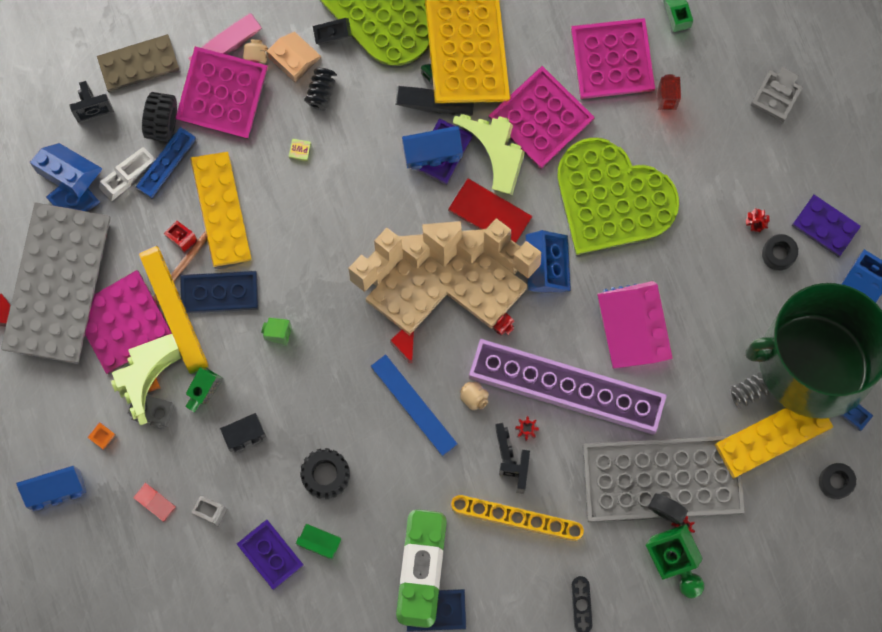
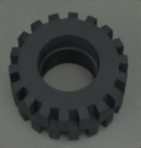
[142,92,177,142]
[300,448,350,500]

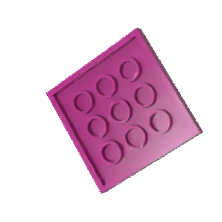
[571,18,655,99]
[175,46,268,139]
[488,66,595,169]
[85,270,172,374]

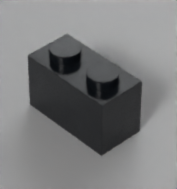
[220,413,266,453]

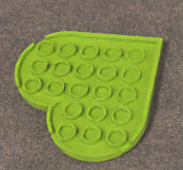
[319,0,429,66]
[557,138,679,256]

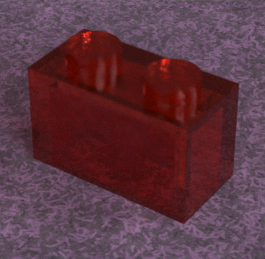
[657,74,681,110]

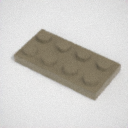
[97,34,180,92]

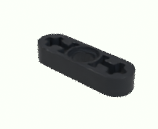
[571,576,593,632]

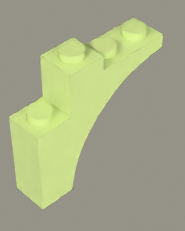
[453,114,525,196]
[111,334,181,425]

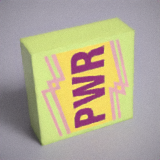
[289,139,311,161]

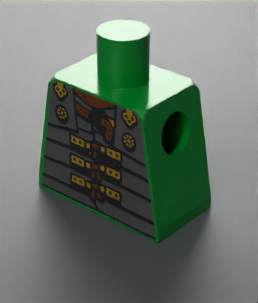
[185,367,224,412]

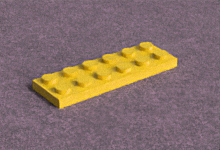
[190,152,251,267]
[714,408,833,479]

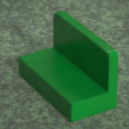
[295,524,341,560]

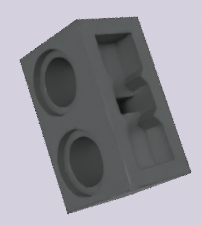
[128,395,174,429]

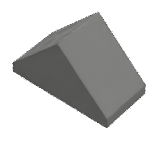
[191,496,227,527]

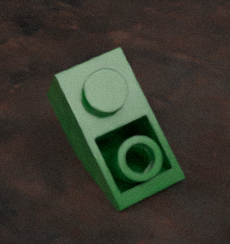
[663,0,693,33]

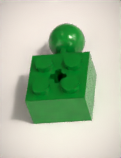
[646,524,704,599]

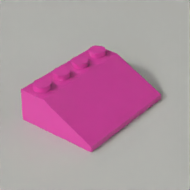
[597,281,673,368]

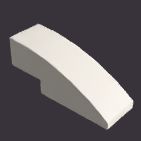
[99,147,156,201]

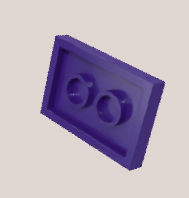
[417,118,473,185]
[792,194,861,258]
[237,519,304,590]

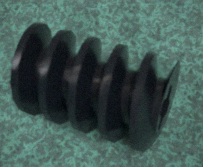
[304,68,337,111]

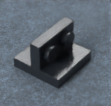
[69,81,114,123]
[499,449,530,494]

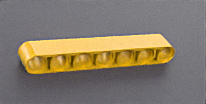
[139,246,209,374]
[451,495,584,541]

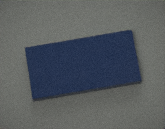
[180,271,258,313]

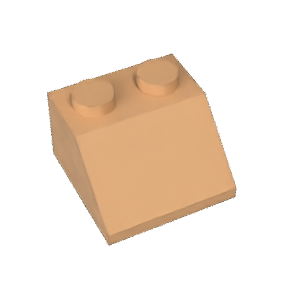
[267,31,321,82]

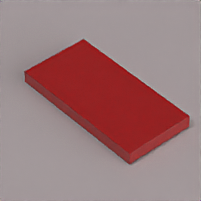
[448,178,532,243]

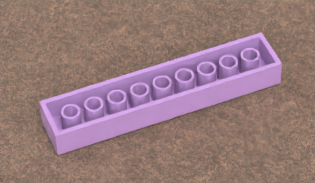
[469,339,667,435]

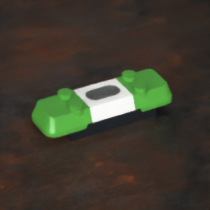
[396,509,447,628]

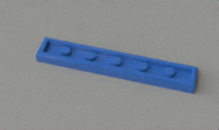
[371,354,458,457]

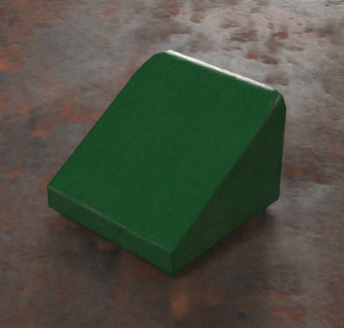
[421,64,433,85]

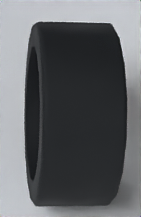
[648,493,688,525]

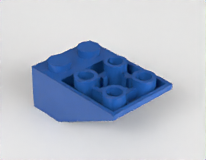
[841,249,882,303]

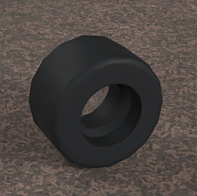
[762,234,798,271]
[819,463,857,499]

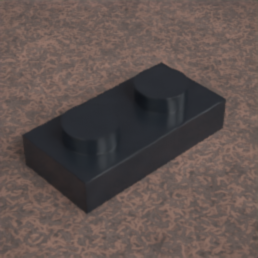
[313,18,352,45]
[495,423,514,463]

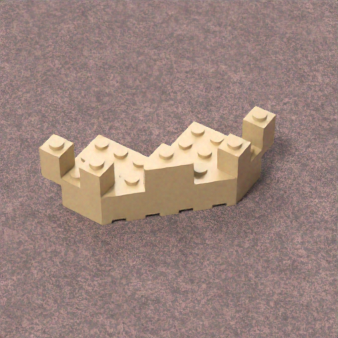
[348,218,541,335]

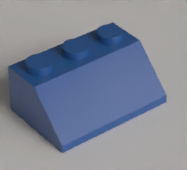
[402,126,463,170]
[30,143,102,198]
[525,230,571,293]
[16,465,86,511]

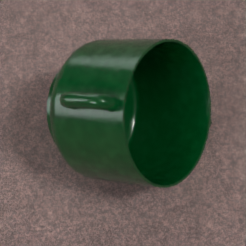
[745,283,882,419]

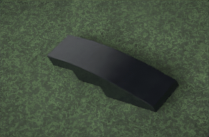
[395,86,474,116]

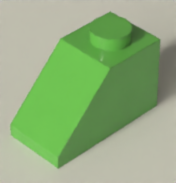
[261,318,292,346]

